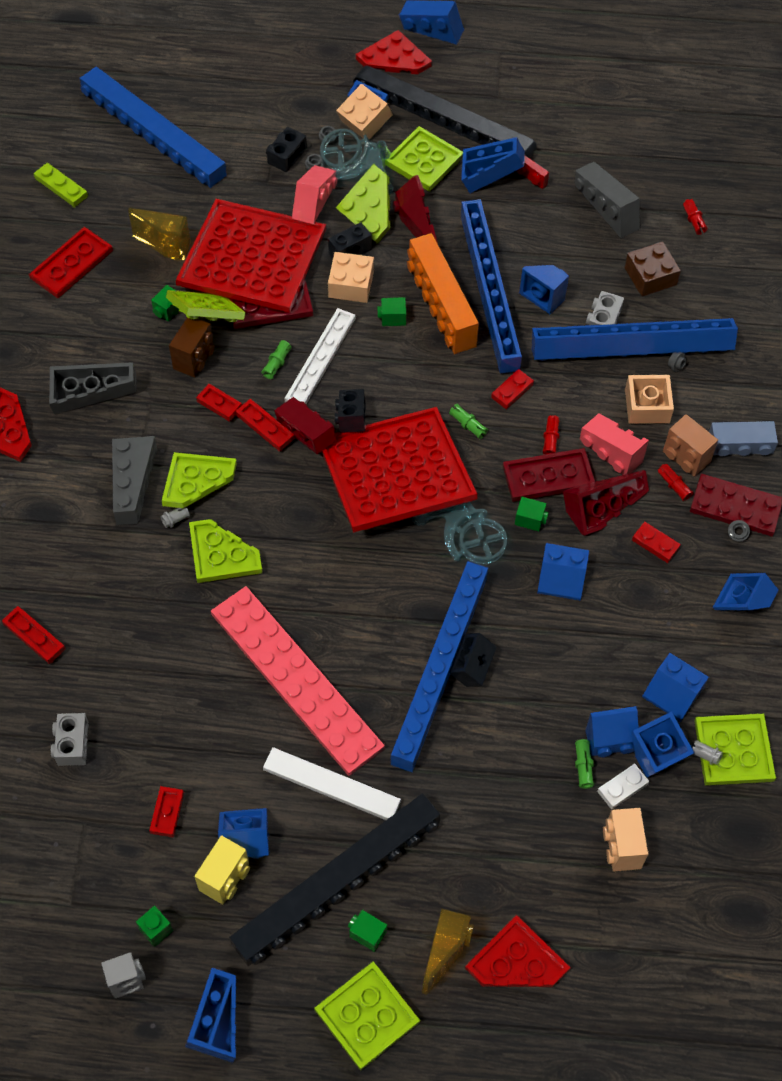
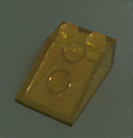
[128,208,190,260]
[422,909,474,995]

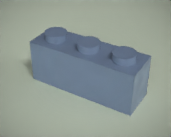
[709,421,778,456]

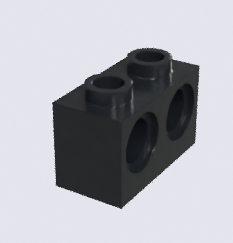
[266,126,307,172]
[335,389,366,433]

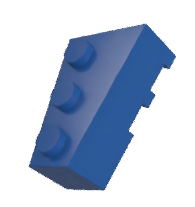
[399,1,464,44]
[461,137,525,193]
[185,968,236,1063]

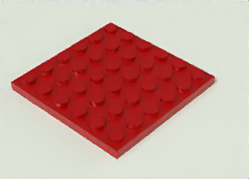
[176,199,326,313]
[321,407,477,533]

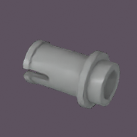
[161,507,190,528]
[692,740,723,765]

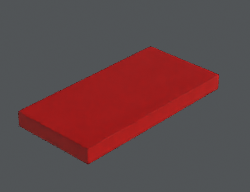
[29,227,113,298]

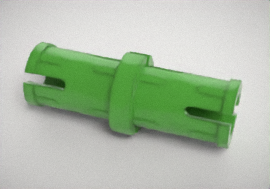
[261,340,292,379]
[449,404,488,439]
[575,739,594,788]

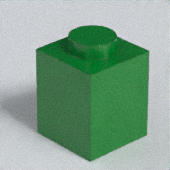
[151,285,179,322]
[377,297,406,326]
[514,497,549,531]
[136,905,173,948]
[348,910,387,952]

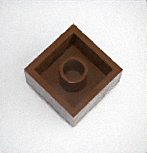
[624,242,681,297]
[169,317,215,378]

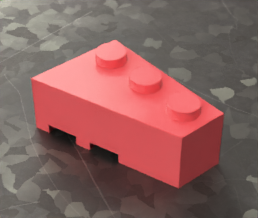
[292,165,337,224]
[580,413,649,475]

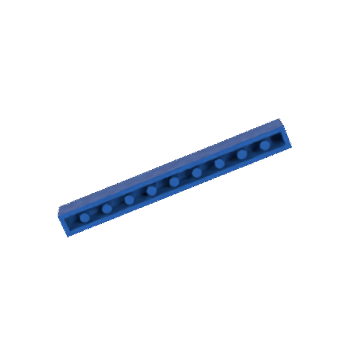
[80,67,227,188]
[461,199,522,373]
[532,318,738,361]
[391,561,488,772]

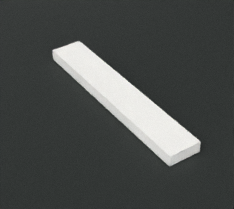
[285,308,356,404]
[263,748,401,820]

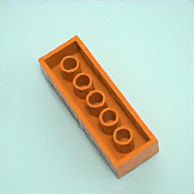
[407,233,479,354]

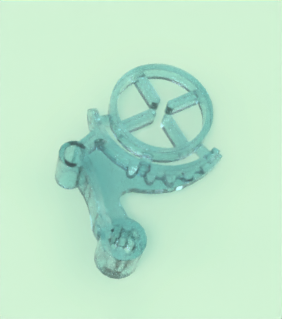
[320,129,393,195]
[411,502,507,564]

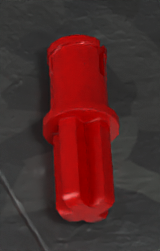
[683,199,708,235]
[543,415,560,455]
[658,464,693,501]

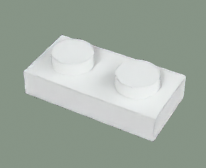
[597,764,649,810]

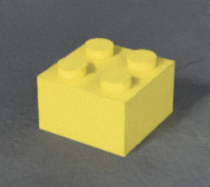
[194,835,250,905]

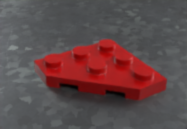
[356,30,432,75]
[0,388,32,462]
[465,915,570,987]

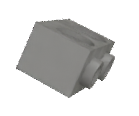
[586,291,624,325]
[51,713,89,766]
[101,952,146,999]

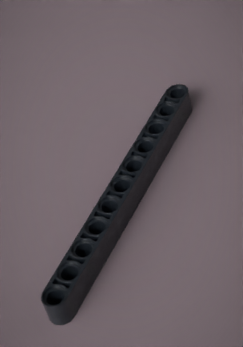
[353,65,537,159]

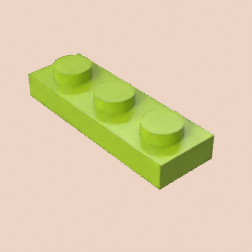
[33,163,88,208]

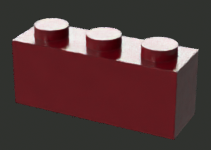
[274,397,336,454]

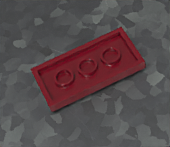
[228,280,313,329]
[503,448,595,502]
[690,474,782,537]

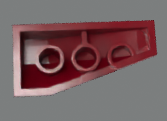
[393,175,438,244]
[563,470,649,535]

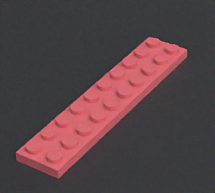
[211,586,385,776]

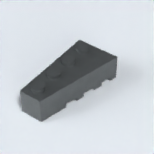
[574,162,640,238]
[49,362,137,415]
[112,436,158,525]

